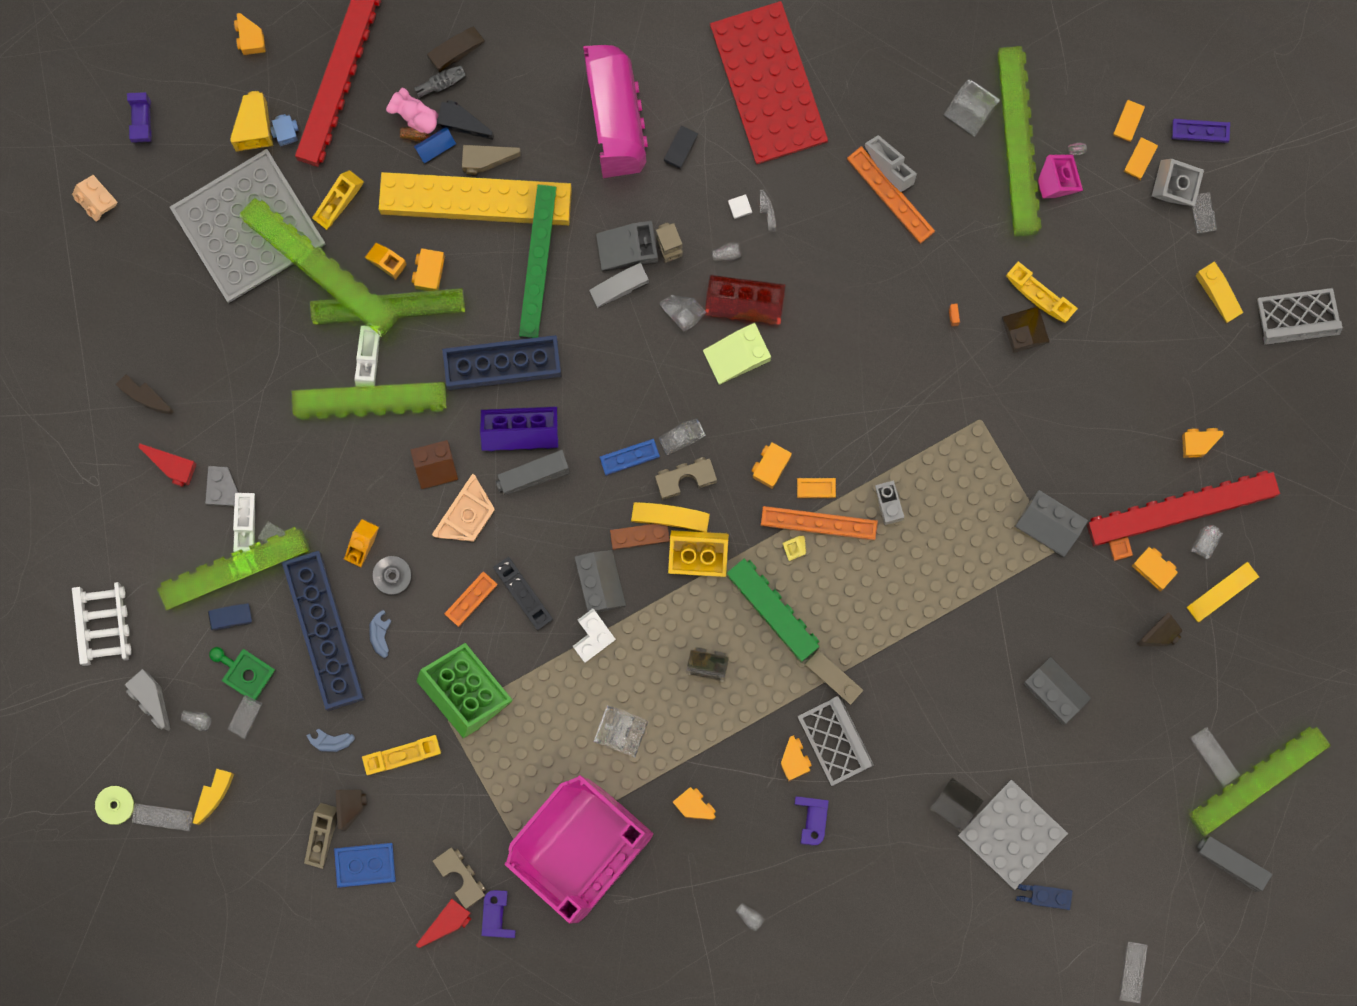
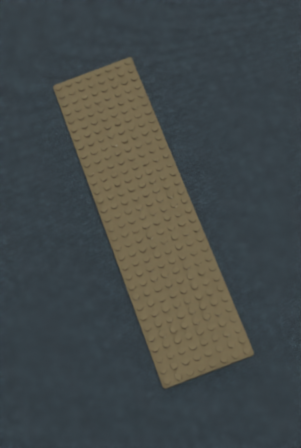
[448,420,1055,839]

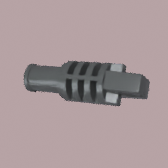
[414,65,466,98]

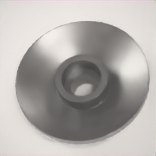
[373,556,411,594]

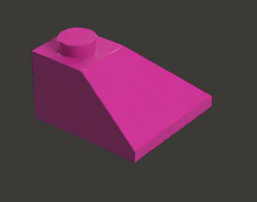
[1038,155,1083,198]

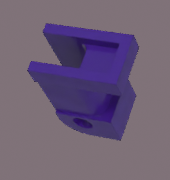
[127,92,152,142]
[794,796,829,846]
[481,890,516,938]

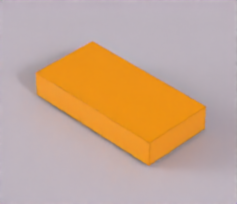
[1113,100,1145,142]
[1124,137,1158,180]
[797,478,836,498]

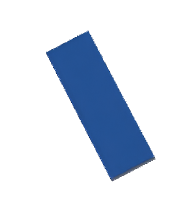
[599,439,660,475]

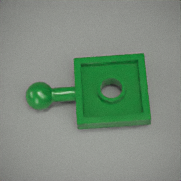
[209,647,276,702]

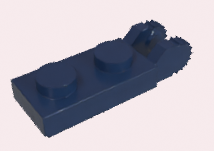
[1016,884,1073,910]

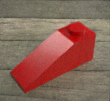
[139,444,197,487]
[416,899,471,948]

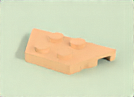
[432,474,495,542]

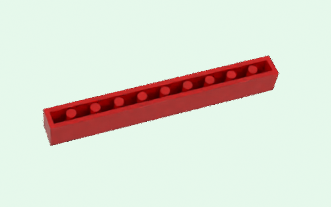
[295,0,381,167]
[1087,471,1280,547]

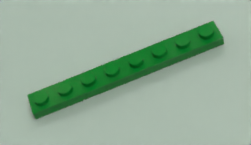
[519,184,557,338]

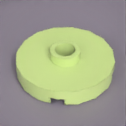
[95,786,134,825]

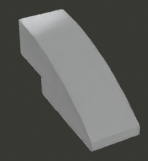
[865,135,917,192]
[589,263,649,308]

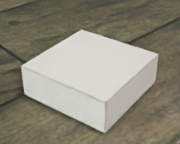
[728,195,752,219]

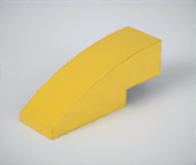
[193,769,234,825]

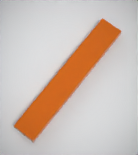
[847,146,935,244]
[761,506,878,540]

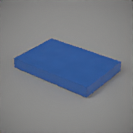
[334,843,396,888]

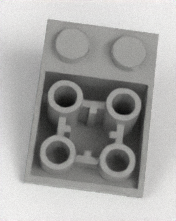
[125,669,171,731]

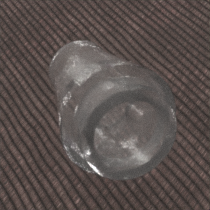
[712,242,741,261]
[181,710,211,731]
[736,903,765,931]

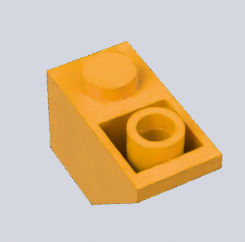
[234,13,266,55]
[365,243,407,280]
[1182,428,1223,458]
[344,519,379,567]
[781,735,812,781]
[673,787,716,820]

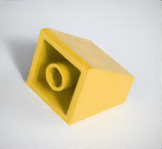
[230,91,273,152]

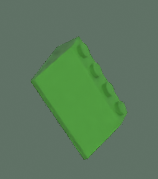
[416,643,512,738]

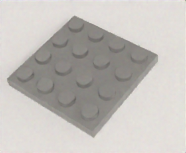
[958,780,1068,890]

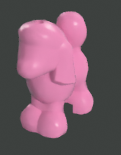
[386,88,438,134]

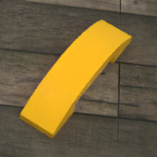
[1006,261,1078,323]
[631,502,710,532]
[1186,562,1259,623]
[362,735,441,775]

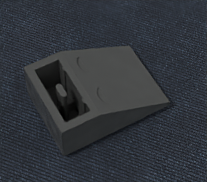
[596,220,658,271]

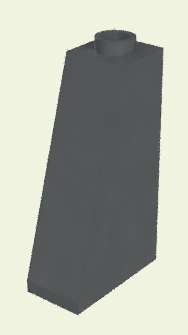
[496,450,570,495]
[1197,836,1273,892]

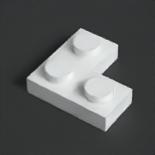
[573,609,616,662]

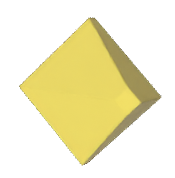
[783,536,806,561]

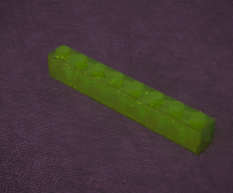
[310,288,465,324]
[292,382,447,419]
[157,527,310,610]
[1189,727,1331,836]

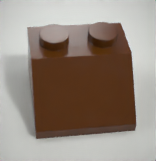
[411,440,458,490]

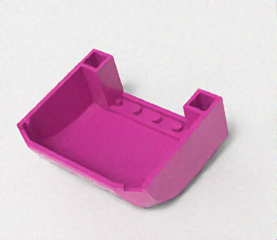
[583,45,648,178]
[505,775,653,923]

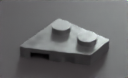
[205,466,238,507]

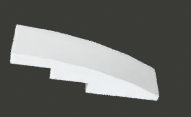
[233,493,255,573]

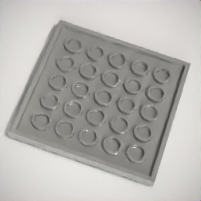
[170,149,326,303]

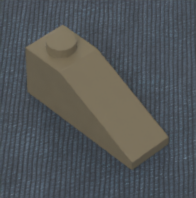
[462,145,521,175]
[805,649,863,705]
[304,803,337,869]

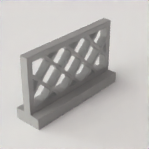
[1257,288,1343,345]
[798,696,874,786]

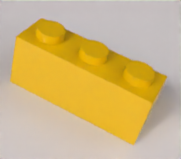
[668,530,729,577]

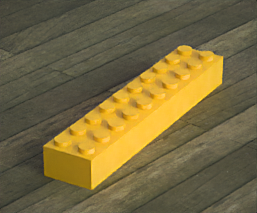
[379,172,572,226]

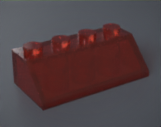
[705,275,785,324]

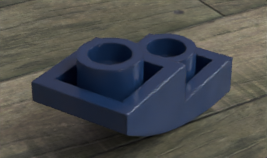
[208,603,252,630]

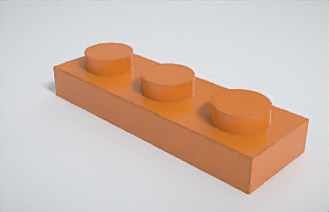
[444,571,498,627]

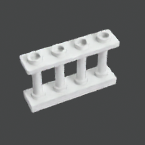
[72,582,131,666]

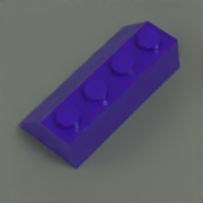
[480,407,558,451]

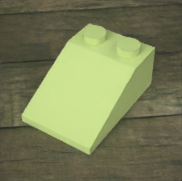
[703,323,771,385]

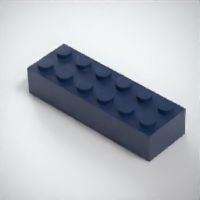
[442,335,562,390]

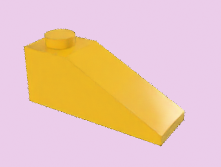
[312,170,364,230]
[1196,261,1243,323]

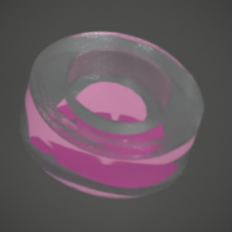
[1068,143,1087,155]

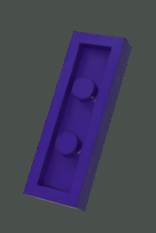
[1172,119,1230,143]

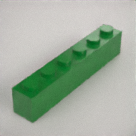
[726,558,820,663]

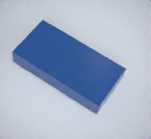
[414,127,456,163]

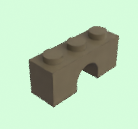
[656,223,683,263]
[655,457,717,500]
[433,847,486,909]

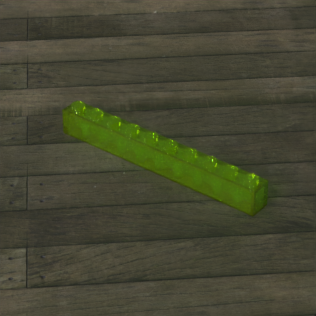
[998,46,1041,236]
[239,198,397,337]

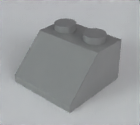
[1152,159,1204,206]

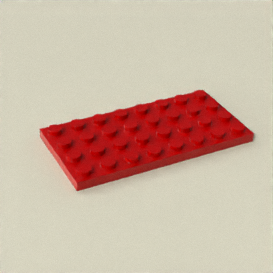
[710,1,828,165]

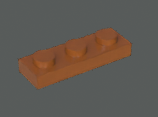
[610,524,670,550]

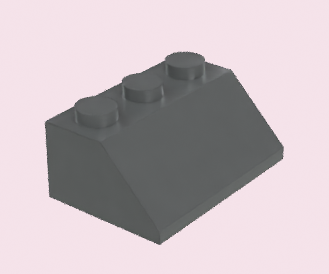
[1015,490,1088,557]
[575,550,626,613]
[1023,657,1091,725]

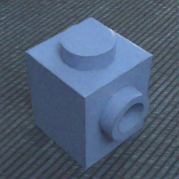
[270,114,299,146]

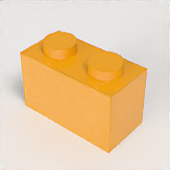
[412,249,445,293]
[752,442,792,489]
[1132,547,1178,592]

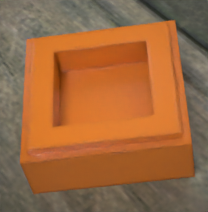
[949,304,960,327]
[1109,537,1133,561]

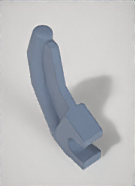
[369,610,391,658]
[306,729,355,752]

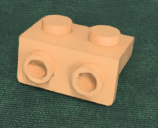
[72,175,118,222]

